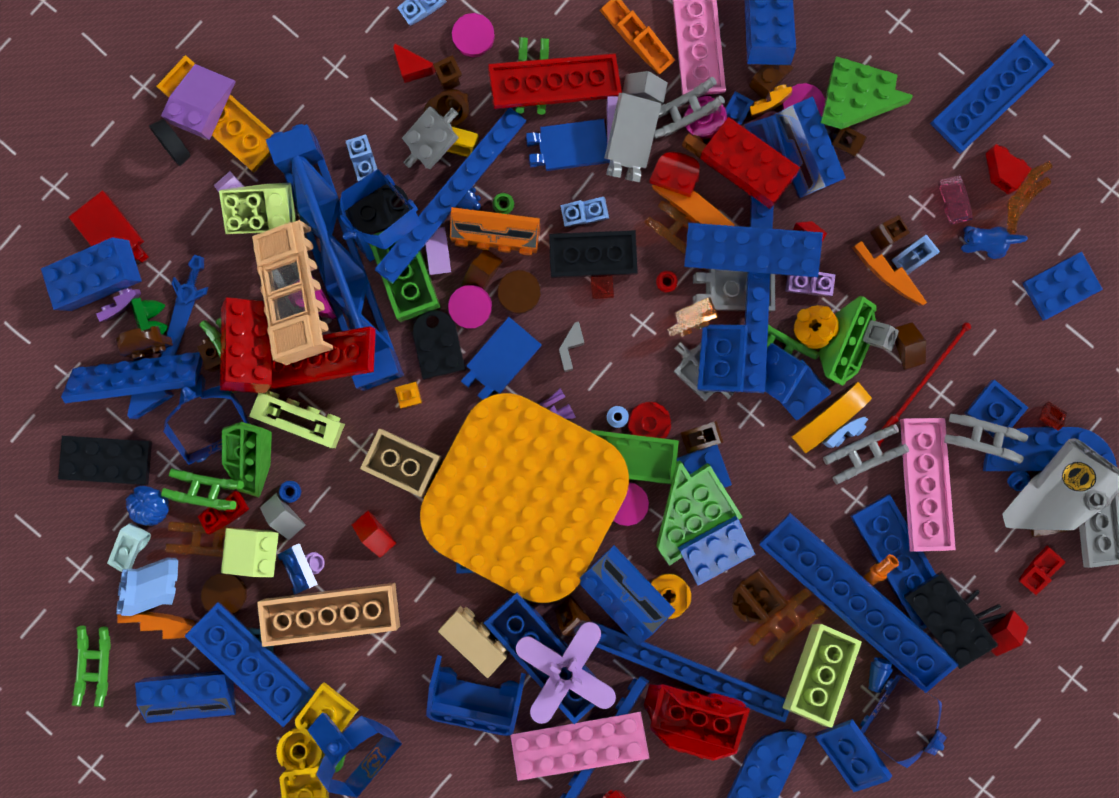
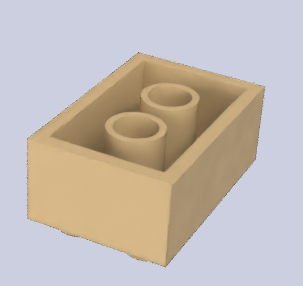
[360,429,442,497]
[438,606,508,678]

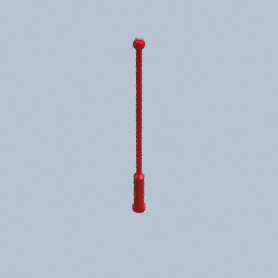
[877,322,971,447]

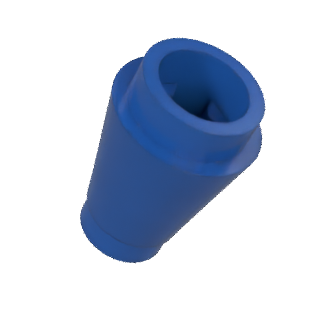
[868,657,893,693]

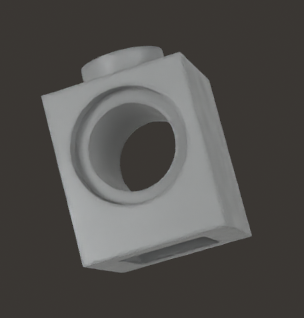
[863,320,899,351]

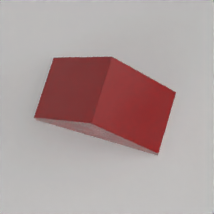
[393,44,435,83]
[352,510,397,558]
[989,610,1029,656]

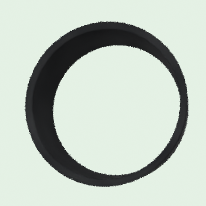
[149,119,191,166]

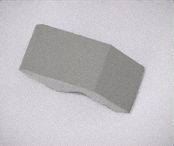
[559,322,584,372]

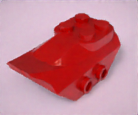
[644,684,750,761]

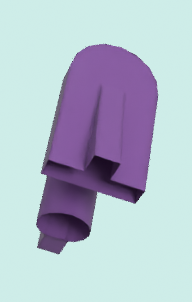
[539,388,575,419]

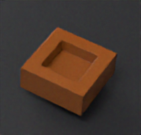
[682,133,706,158]

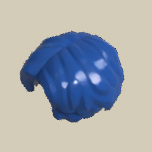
[126,486,169,526]

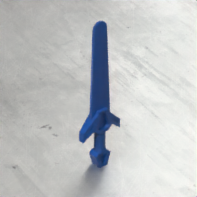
[161,255,209,357]

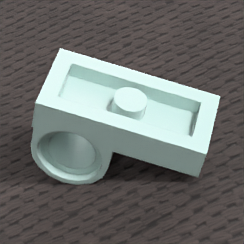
[107,523,151,572]

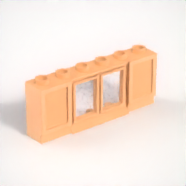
[252,220,333,365]

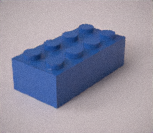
[744,0,796,65]
[41,237,142,311]

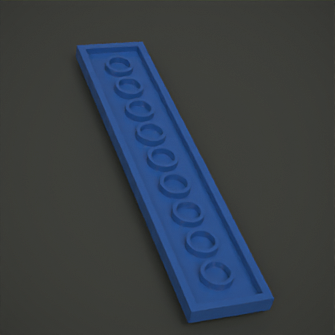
[759,513,958,693]

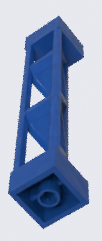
[265,124,404,391]

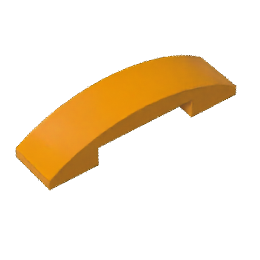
[791,382,872,454]

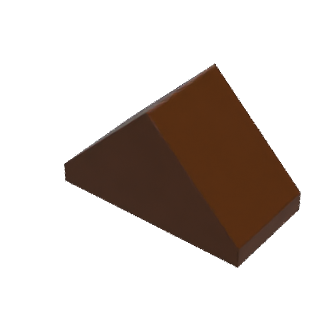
[870,215,910,250]
[461,250,503,290]
[895,322,926,370]
[681,421,723,453]
[555,596,592,637]

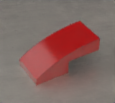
[1019,545,1066,596]

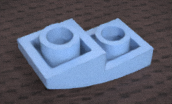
[397,0,447,26]
[346,134,377,181]
[560,196,609,227]
[822,417,868,448]

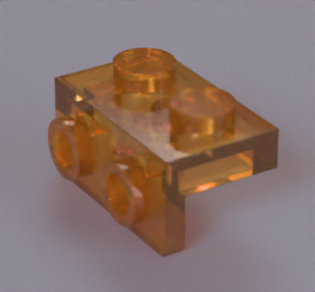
[668,297,718,338]

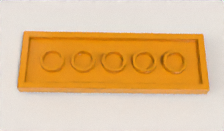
[156,55,274,173]

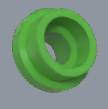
[493,193,514,214]

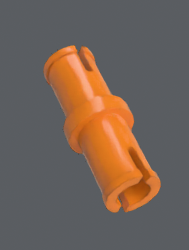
[863,554,899,586]

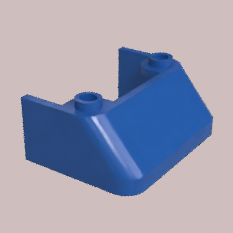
[426,655,526,736]

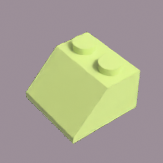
[221,528,279,577]

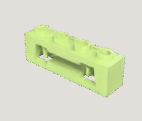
[249,390,345,448]

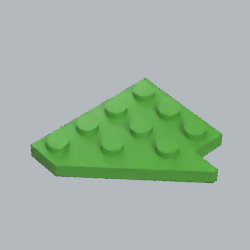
[820,56,913,129]
[656,460,742,566]

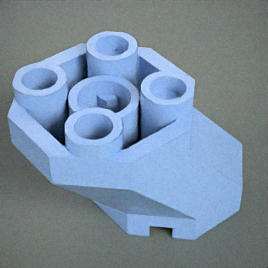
[116,557,178,616]

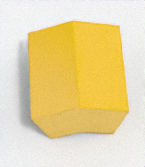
[447,127,479,157]

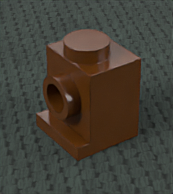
[433,55,462,91]
[831,127,867,158]
[197,337,221,372]

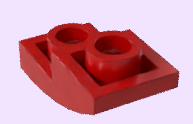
[197,491,249,534]

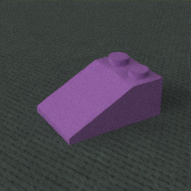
[161,64,235,140]

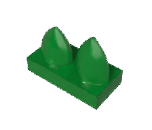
[131,297,168,335]

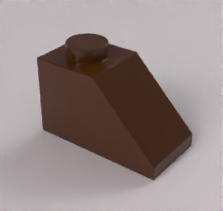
[749,64,794,99]

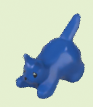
[961,226,1028,259]

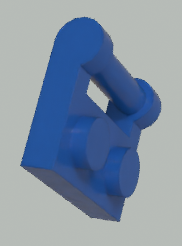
[277,544,317,595]

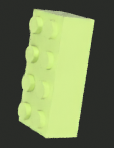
[783,624,862,728]

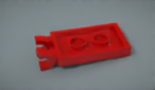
[69,190,149,263]

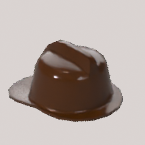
[424,89,469,127]

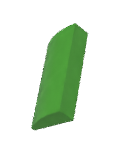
[591,430,679,485]

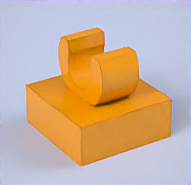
[395,382,422,409]

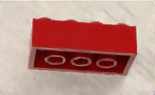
[700,117,800,209]
[220,297,272,394]

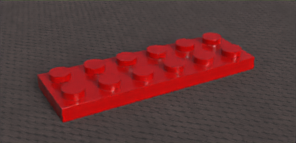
[488,54,622,109]
[268,326,376,390]

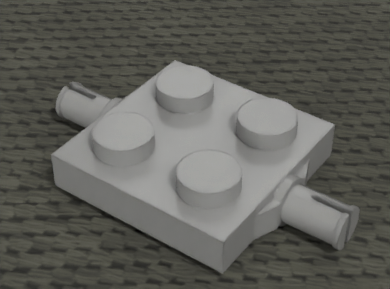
[402,106,459,169]
[673,342,735,401]

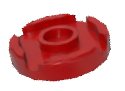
[628,402,671,439]

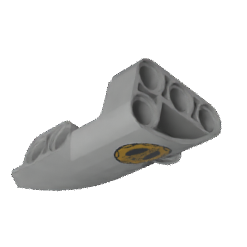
[1003,438,1119,530]

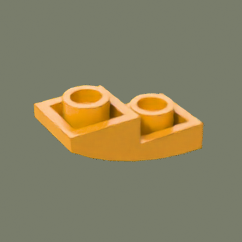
[750,85,792,118]

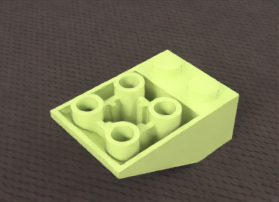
[219,183,296,234]

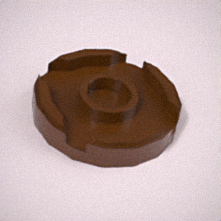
[498,270,541,314]
[201,573,247,615]

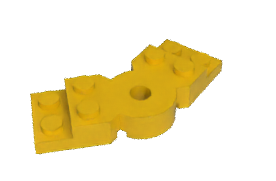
[276,682,359,798]

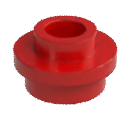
[656,271,678,293]

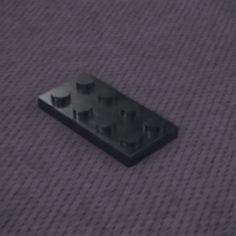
[549,230,638,278]
[58,436,152,485]
[904,571,998,669]

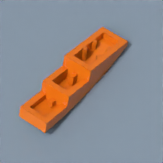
[600,0,675,75]
[652,185,735,226]
[852,241,927,306]
[117,612,197,639]

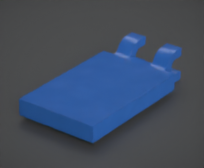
[526,119,610,171]
[461,317,542,400]

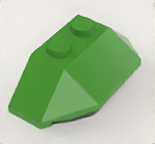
[819,296,876,386]
[222,422,272,497]

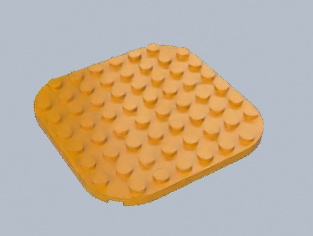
[420,393,629,603]

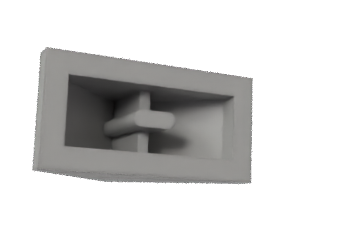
[622,71,668,104]
[260,493,306,540]

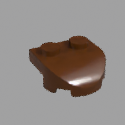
[116,326,173,360]
[732,568,788,624]

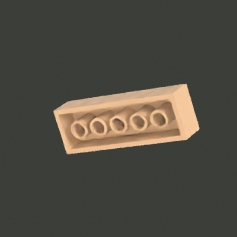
[257,583,400,647]

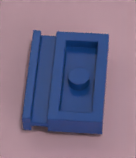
[744,115,787,157]

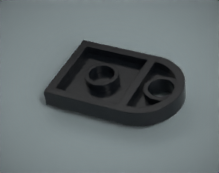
[345,184,410,241]
[413,311,466,380]

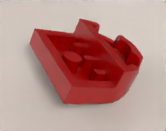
[650,152,700,197]

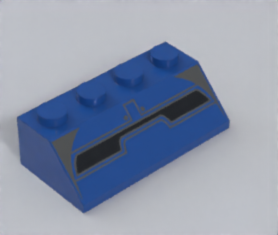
[772,96,846,198]
[579,545,675,646]
[135,671,236,723]

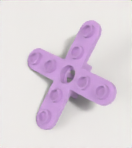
[516,622,616,724]

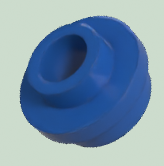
[1007,471,1030,491]
[279,481,301,503]

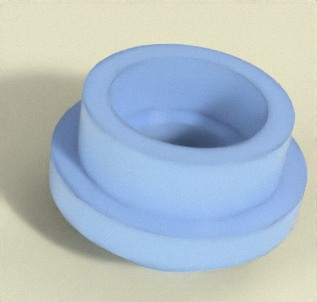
[607,406,629,428]

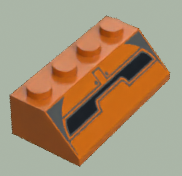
[450,207,540,255]

